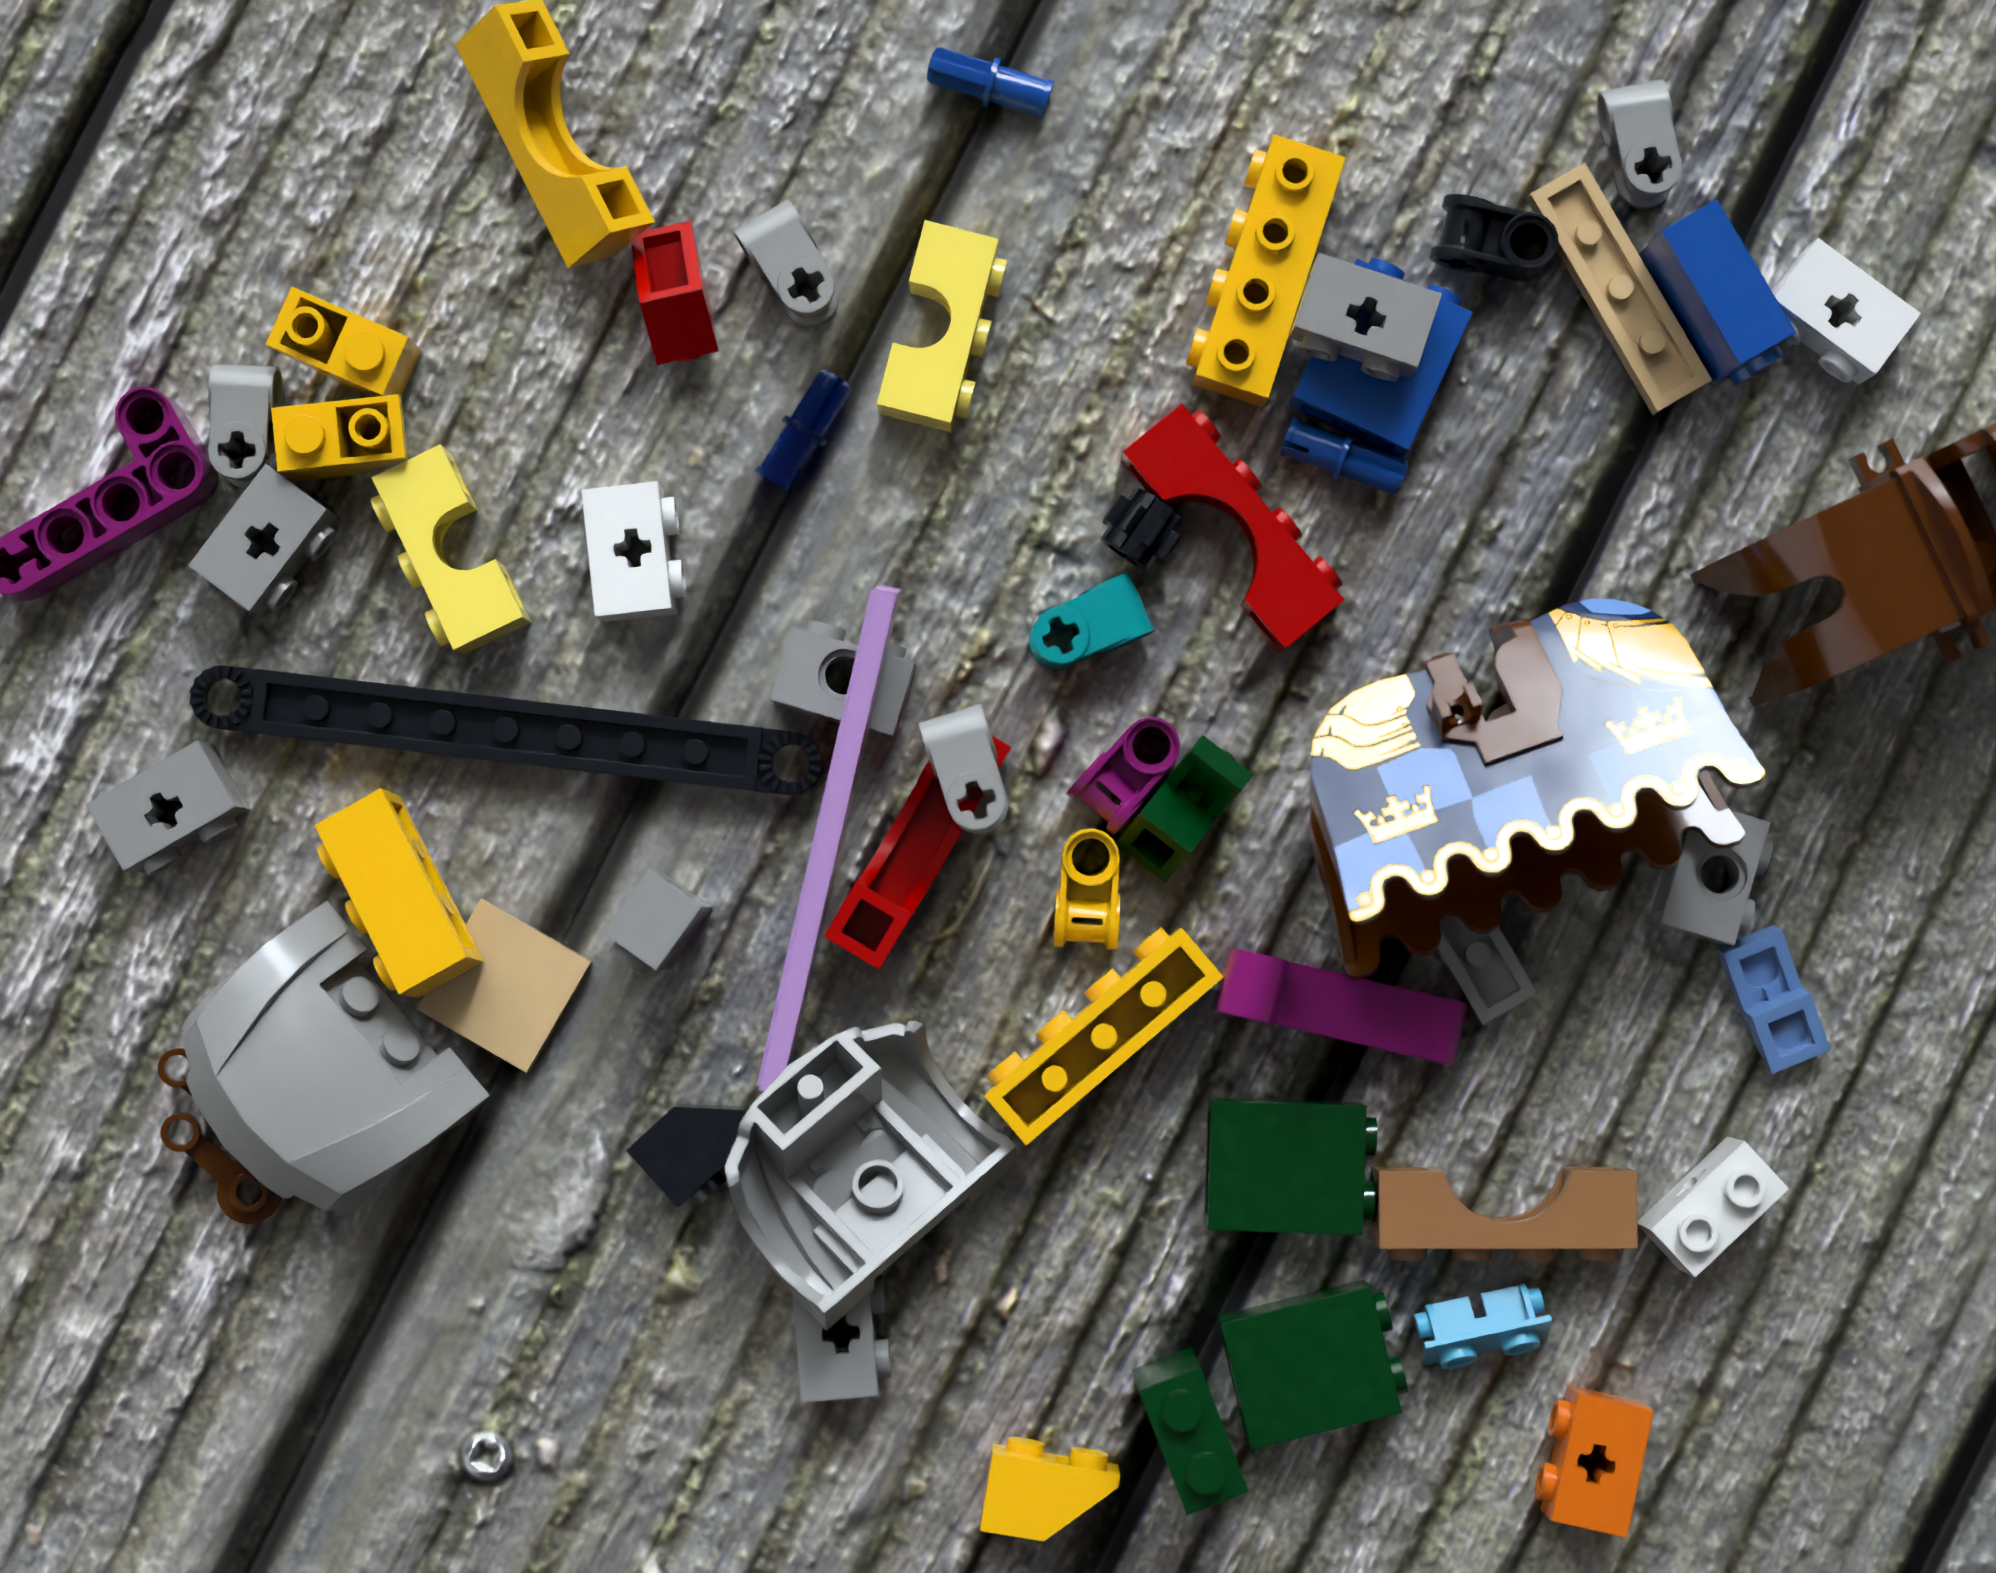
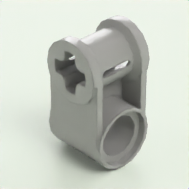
[1597,79,1682,210]
[734,199,838,327]
[208,365,284,489]
[919,703,1008,834]

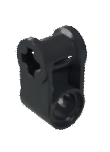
[1430,194,1558,282]

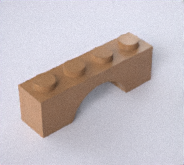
[1372,1167,1638,1261]

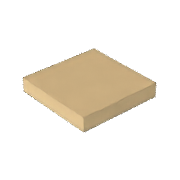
[417,899,593,1073]

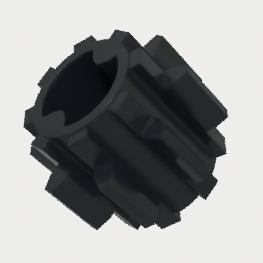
[1100,487,1183,572]

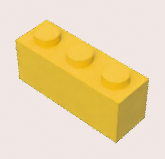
[314,788,484,998]

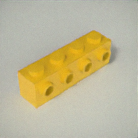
[1186,134,1346,408]
[984,927,1223,1146]

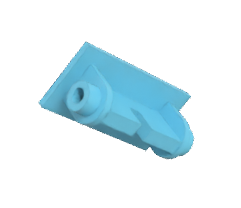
[1414,1283,1552,1369]

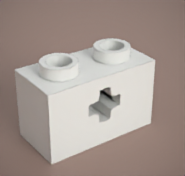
[1772,238,1921,385]
[581,481,686,623]
[1638,1136,1789,1277]

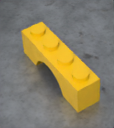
[455,0,655,268]

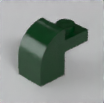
[1116,735,1253,883]

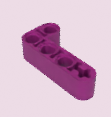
[0,387,218,601]
[1212,947,1468,1066]

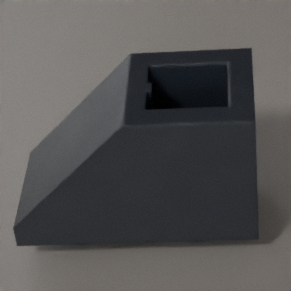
[626,1104,750,1208]

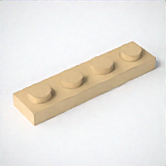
[1527,163,1712,415]

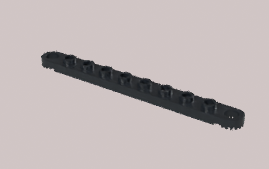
[189,665,823,796]

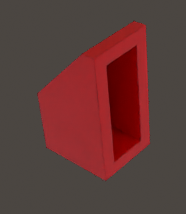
[631,220,719,365]

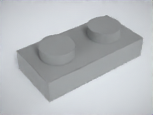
[1436,916,1538,1026]

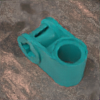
[1028,573,1155,670]

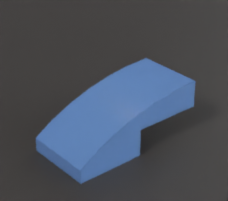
[1716,924,1831,1074]

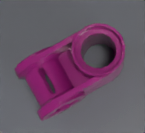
[1066,717,1180,836]

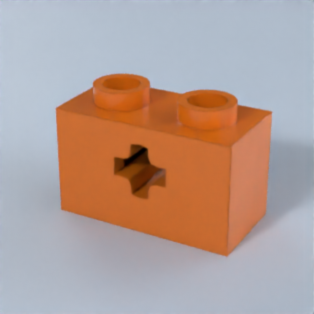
[1535,1385,1654,1538]

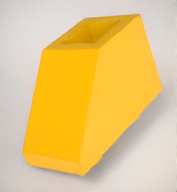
[266,286,422,397]
[271,394,408,482]
[980,1437,1120,1542]

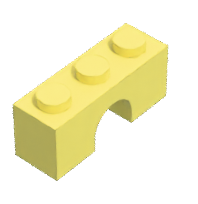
[877,220,1008,432]
[370,444,532,655]

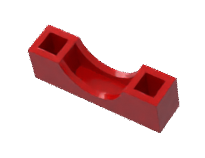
[1120,403,1344,654]
[823,735,1012,970]

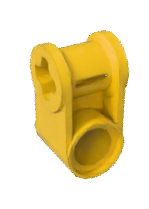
[1053,828,1120,951]

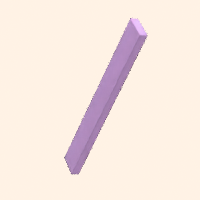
[756,584,901,1091]

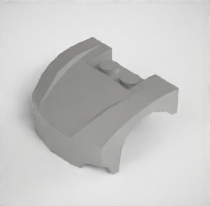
[181,901,490,1216]
[724,1021,1017,1331]

